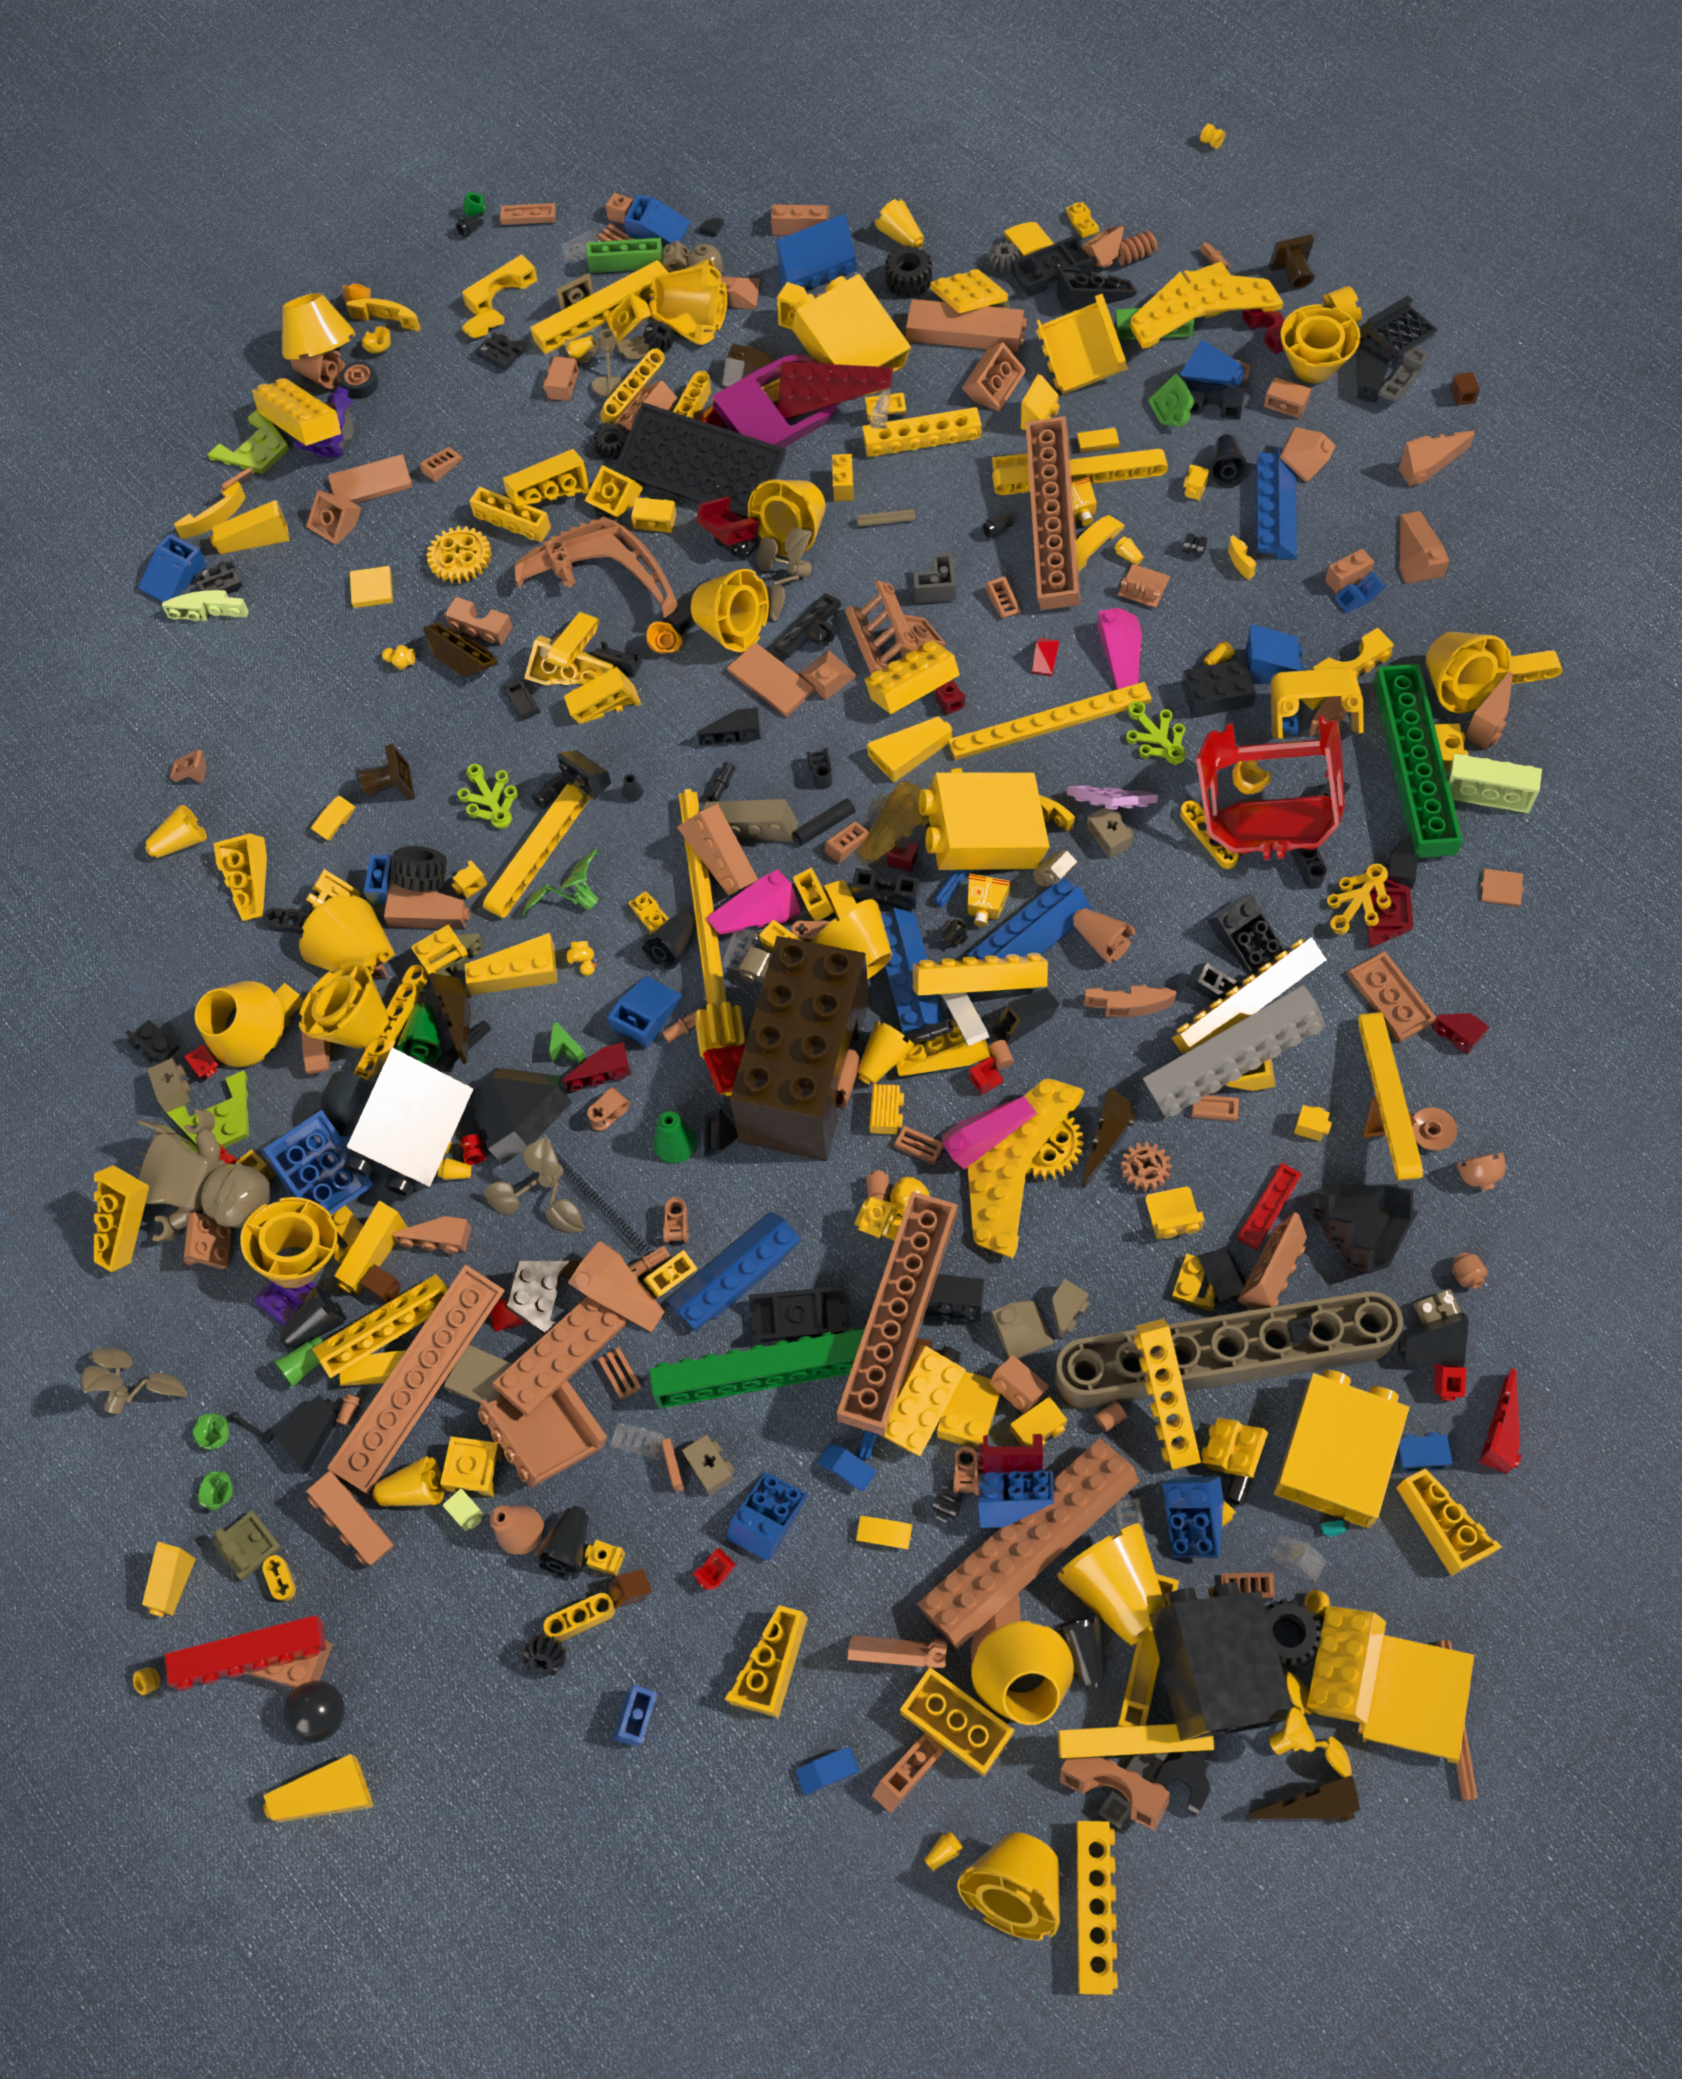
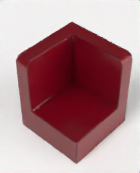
[887,842,918,873]

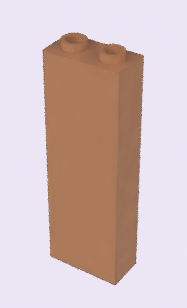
[906,299,1027,352]

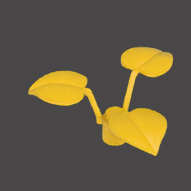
[1269,1671,1352,1778]

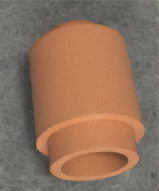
[866,1170,891,1202]

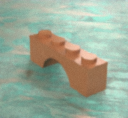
[1060,1756,1170,1831]

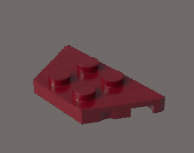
[1363,870,1413,948]

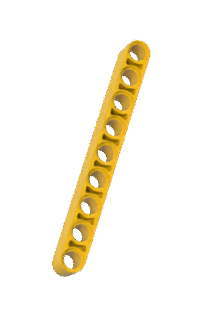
[992,449,1168,495]
[483,784,590,918]
[1358,1012,1423,1181]

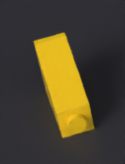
[142,1542,196,1618]

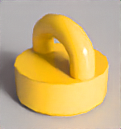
[1304,1590,1329,1617]
[133,1667,161,1695]

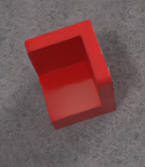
[969,1056,1003,1096]

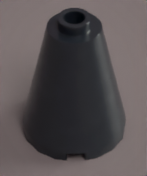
[1209,434,1249,488]
[641,911,696,969]
[279,1286,347,1349]
[533,1506,589,1579]
[1052,1615,1104,1690]

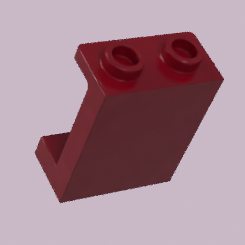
[696,496,760,546]
[978,1434,1043,1474]

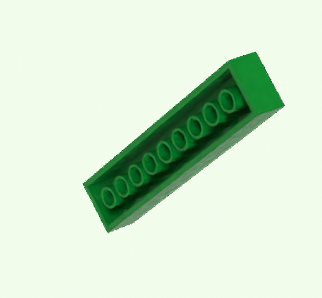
[1373,664,1463,858]
[649,1328,865,1409]

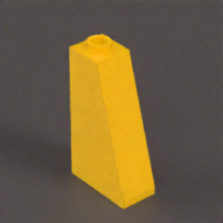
[210,500,289,554]
[867,716,952,783]
[335,1201,408,1295]
[263,1754,374,1822]

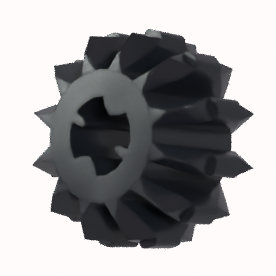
[642,320,676,353]
[523,1633,567,1678]

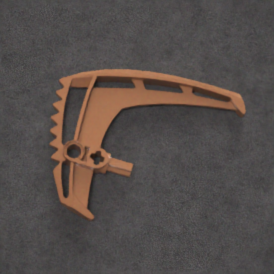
[515,516,677,617]

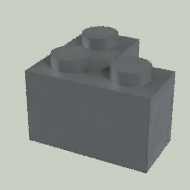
[914,553,956,603]

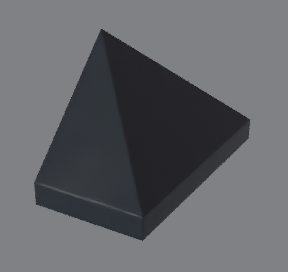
[704,1108,738,1158]

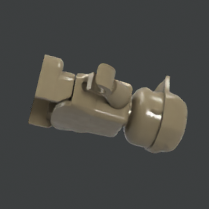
[134,1109,270,1241]

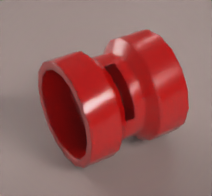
[460,1134,486,1165]

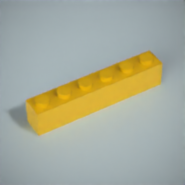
[913,953,1048,995]

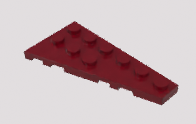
[778,361,893,420]

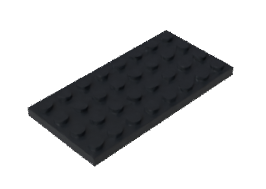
[614,402,787,519]

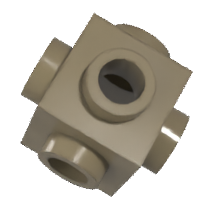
[663,240,689,272]

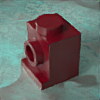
[935,680,965,716]

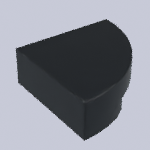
[699,218,723,237]
[1287,1317,1312,1347]

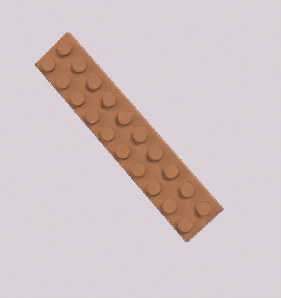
[327,1264,505,1494]

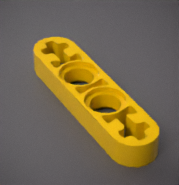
[1180,801,1239,869]

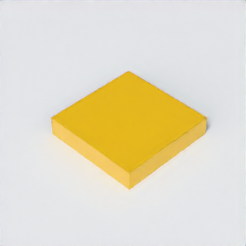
[350,566,393,608]

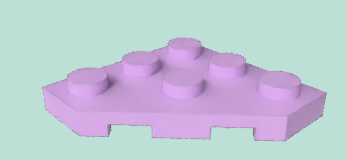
[1067,785,1158,809]

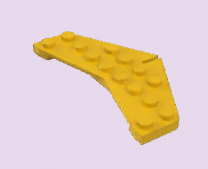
[1130,270,1283,349]
[968,1079,1084,1259]

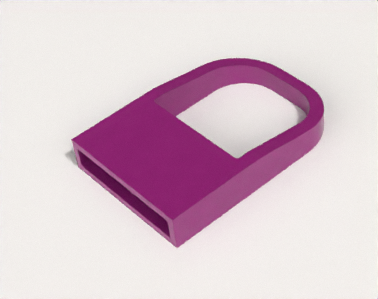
[712,354,839,448]

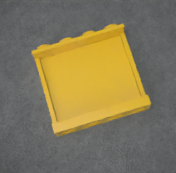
[1036,294,1128,395]
[1358,1635,1474,1764]

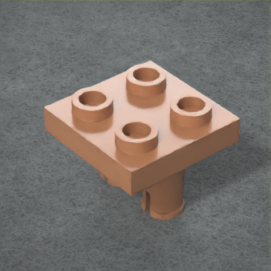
[184,1212,232,1269]

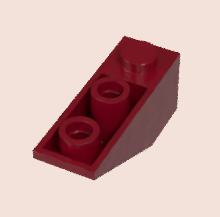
[562,1043,632,1091]

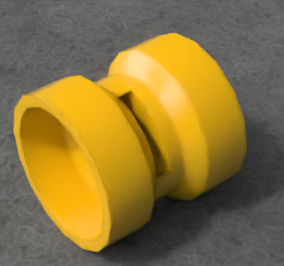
[1200,123,1225,149]

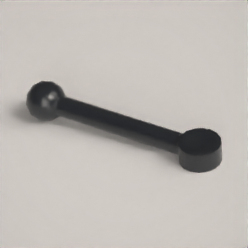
[230,1412,272,1443]

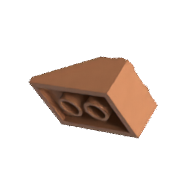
[1465,672,1513,750]

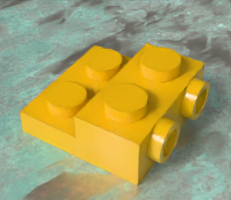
[1201,1418,1268,1478]

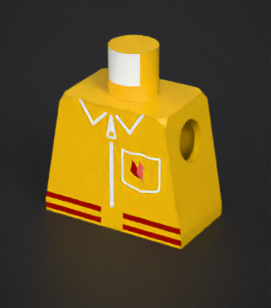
[1072,477,1096,526]
[968,874,1010,927]

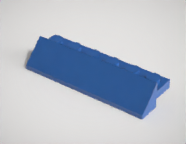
[1256,448,1297,560]
[968,877,1093,991]
[881,908,944,1035]
[666,1211,802,1332]

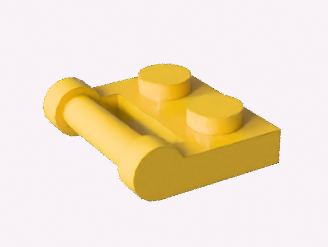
[411,924,468,975]
[331,1205,363,1263]
[1172,1253,1216,1311]

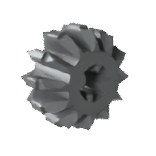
[988,241,1020,273]

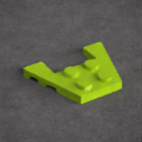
[207,409,289,474]
[167,1070,249,1148]

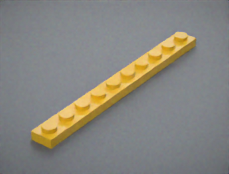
[948,682,1152,760]

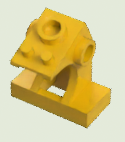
[855,1196,903,1241]

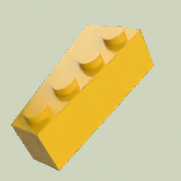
[503,449,590,506]
[465,933,558,995]
[725,1605,808,1718]

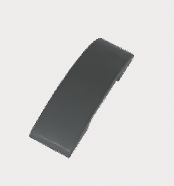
[1378,347,1430,403]
[1098,1723,1169,1829]

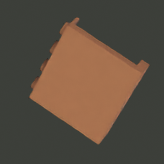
[478,1381,607,1488]

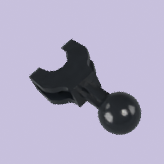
[1154,1734,1226,1817]

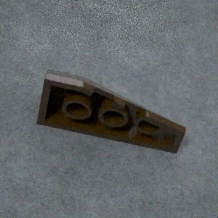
[722,343,781,388]
[429,973,472,1064]
[1081,1088,1136,1188]
[1246,1775,1360,1823]

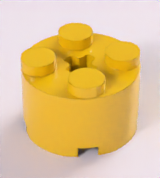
[1322,286,1362,323]

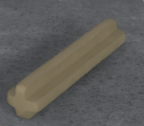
[857,509,915,526]

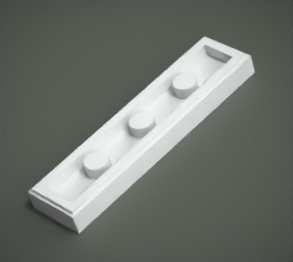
[941,992,989,1046]

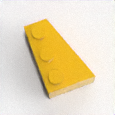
[564,667,641,724]

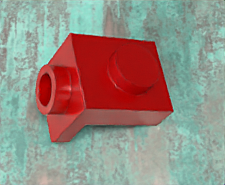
[185,1044,219,1079]
[693,1548,737,1591]

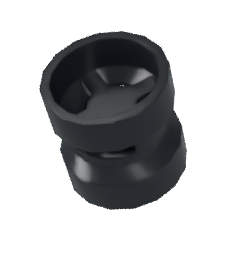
[1182,532,1208,558]

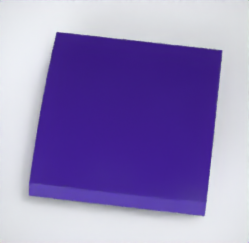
[254,1281,316,1326]

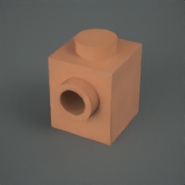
[606,193,634,225]

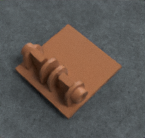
[1118,564,1171,608]

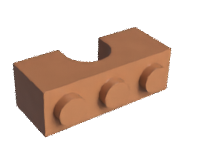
[445,597,513,646]

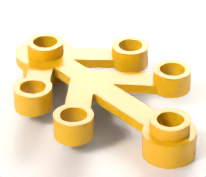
[1327,864,1391,935]

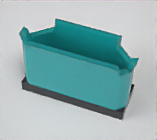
[1319,1518,1347,1537]

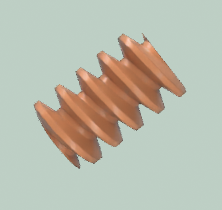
[1116,230,1158,266]

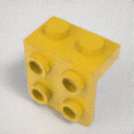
[1145,1187,1205,1239]

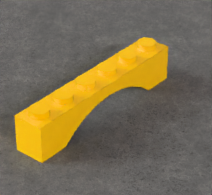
[1117,1574,1179,1727]

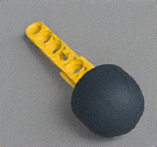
[321,965,428,1131]

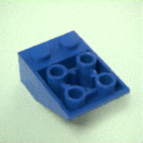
[624,194,691,246]
[138,533,207,602]
[607,976,683,1048]
[978,1470,1054,1528]
[726,1472,808,1562]
[1163,1476,1223,1558]

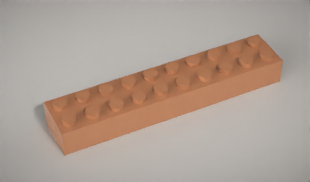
[1026,416,1081,610]
[837,1191,957,1436]
[918,1438,1139,1649]

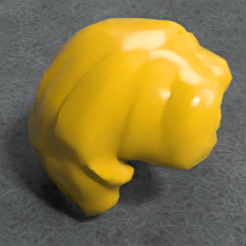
[1232,760,1271,795]
[890,1177,930,1216]

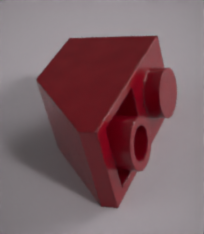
[1431,1013,1489,1054]

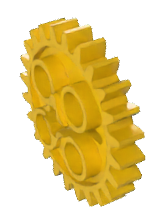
[426,526,492,584]
[1026,1114,1084,1180]

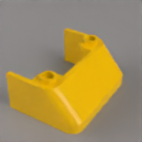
[1271,668,1363,739]

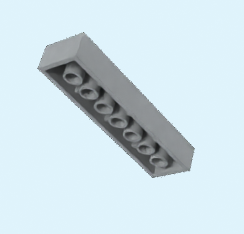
[1143,985,1326,1119]

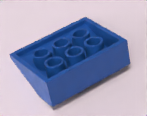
[776,213,856,291]
[259,1110,373,1215]

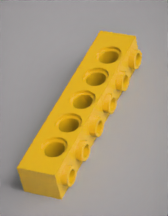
[862,407,981,457]
[312,1274,448,1378]
[1133,1318,1201,1470]
[1076,1821,1117,1995]

